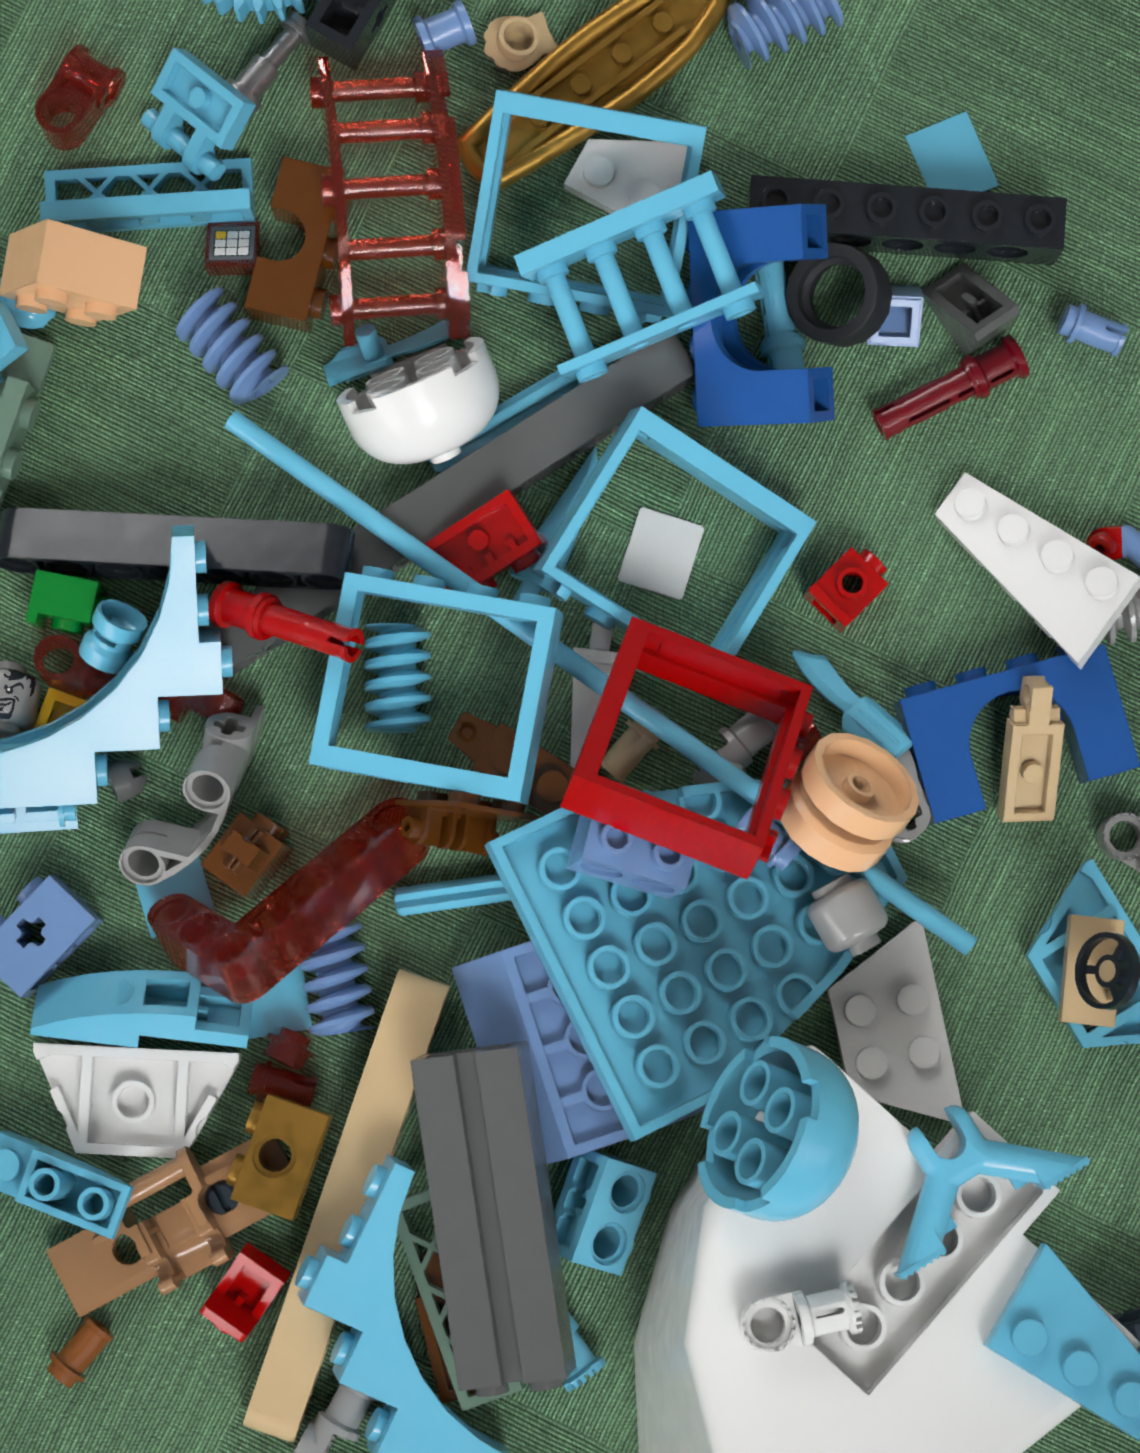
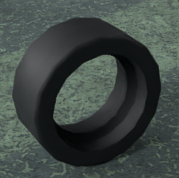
[785,243,892,347]

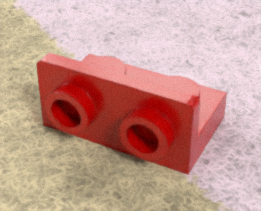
[424,489,548,590]

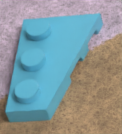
[983,1243,1140,1441]

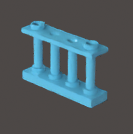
[514,170,766,383]

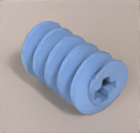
[727,0,844,70]
[175,287,290,405]
[296,922,376,1036]

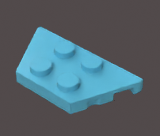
[1024,859,1140,1048]

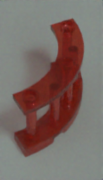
[309,50,470,346]

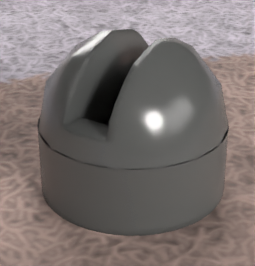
[108,757,147,804]

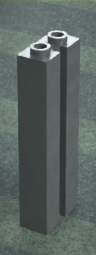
[410,1041,577,1397]

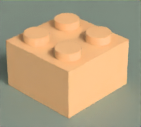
[0,219,147,327]

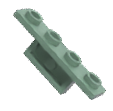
[0,333,56,508]

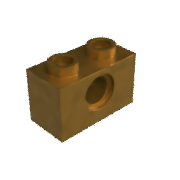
[226,1094,333,1221]

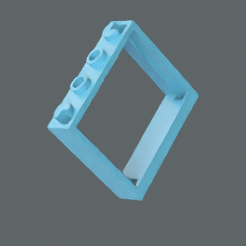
[465,89,707,323]
[531,406,817,656]
[308,566,564,805]

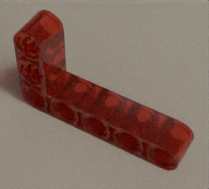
[147,797,430,1004]

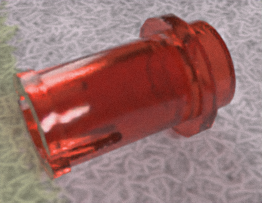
[247,1060,318,1107]

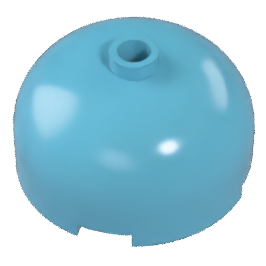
[697,1036,859,1222]

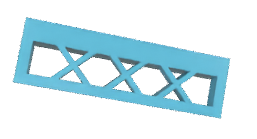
[39,158,256,233]

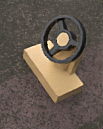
[1058,914,1140,1028]

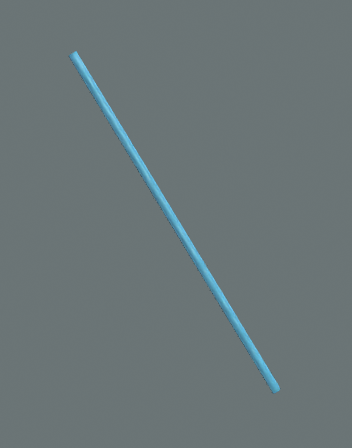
[224,411,978,956]

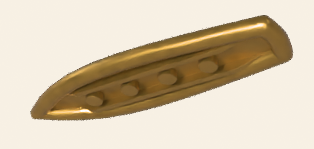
[455,0,732,191]

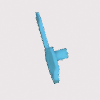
[323,320,472,387]
[792,650,912,759]

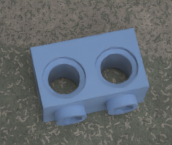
[566,815,694,899]

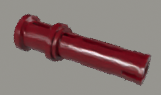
[871,334,1030,440]

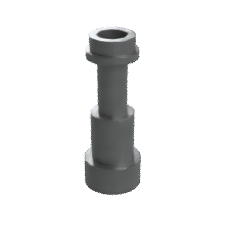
[227,11,310,122]

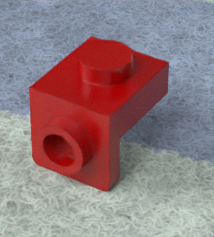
[199,1242,291,1342]

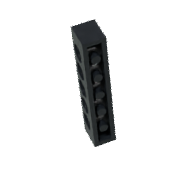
[746,175,1067,265]

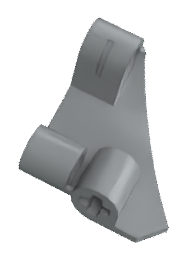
[119,705,266,886]

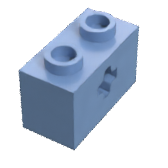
[0,875,104,998]

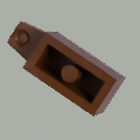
[447,712,574,815]
[201,811,294,900]

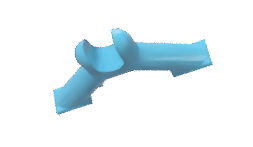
[893,1105,1090,1280]

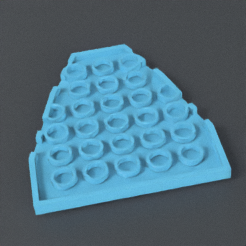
[485,779,908,1142]

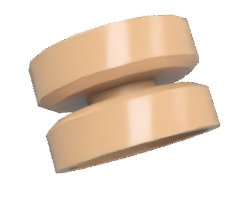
[780,733,920,872]

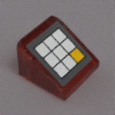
[205,222,261,276]

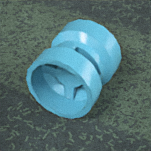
[78,599,148,674]

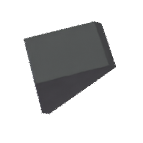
[922,263,1020,356]

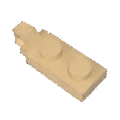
[997,676,1065,822]

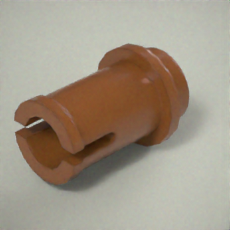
[46,1315,114,1388]

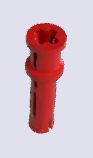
[208,580,364,663]

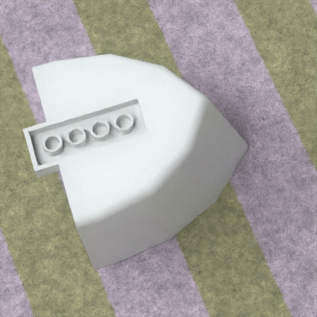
[634,1045,1140,1453]

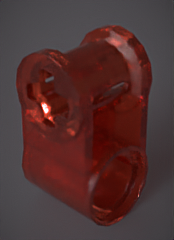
[35,44,126,150]

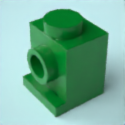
[25,569,112,635]

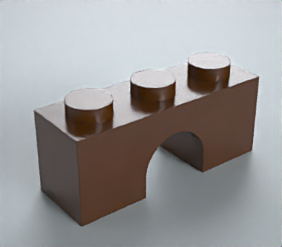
[244,156,354,333]

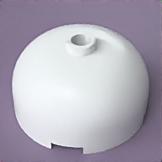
[336,337,500,464]

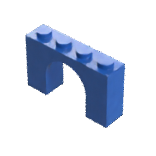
[685,204,835,427]
[894,644,1140,826]

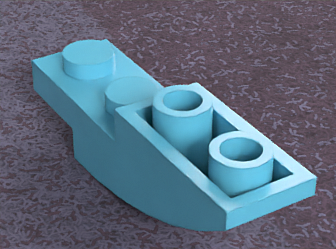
[30,970,254,1048]
[0,1130,134,1239]

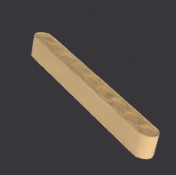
[243,969,450,1443]

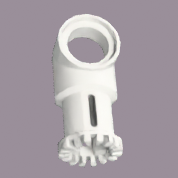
[739,1279,863,1352]

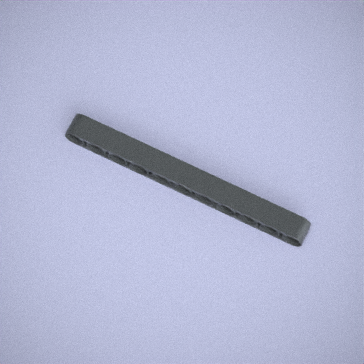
[198,334,695,680]

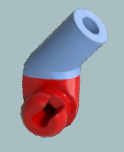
[1086,525,1140,569]

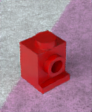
[803,547,889,634]

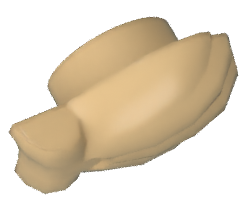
[484,11,558,72]

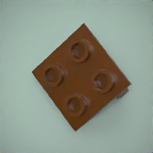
[394,791,542,856]

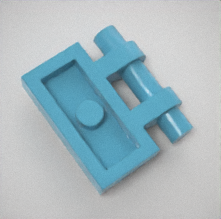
[141,47,256,182]

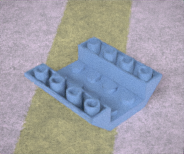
[451,941,706,1164]

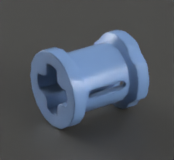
[412,0,477,62]

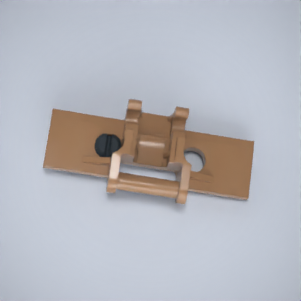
[46,1139,307,1318]

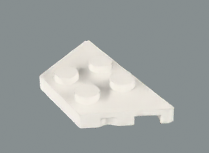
[826,921,962,1121]
[33,1042,242,1158]

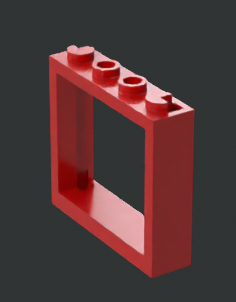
[560,616,814,880]

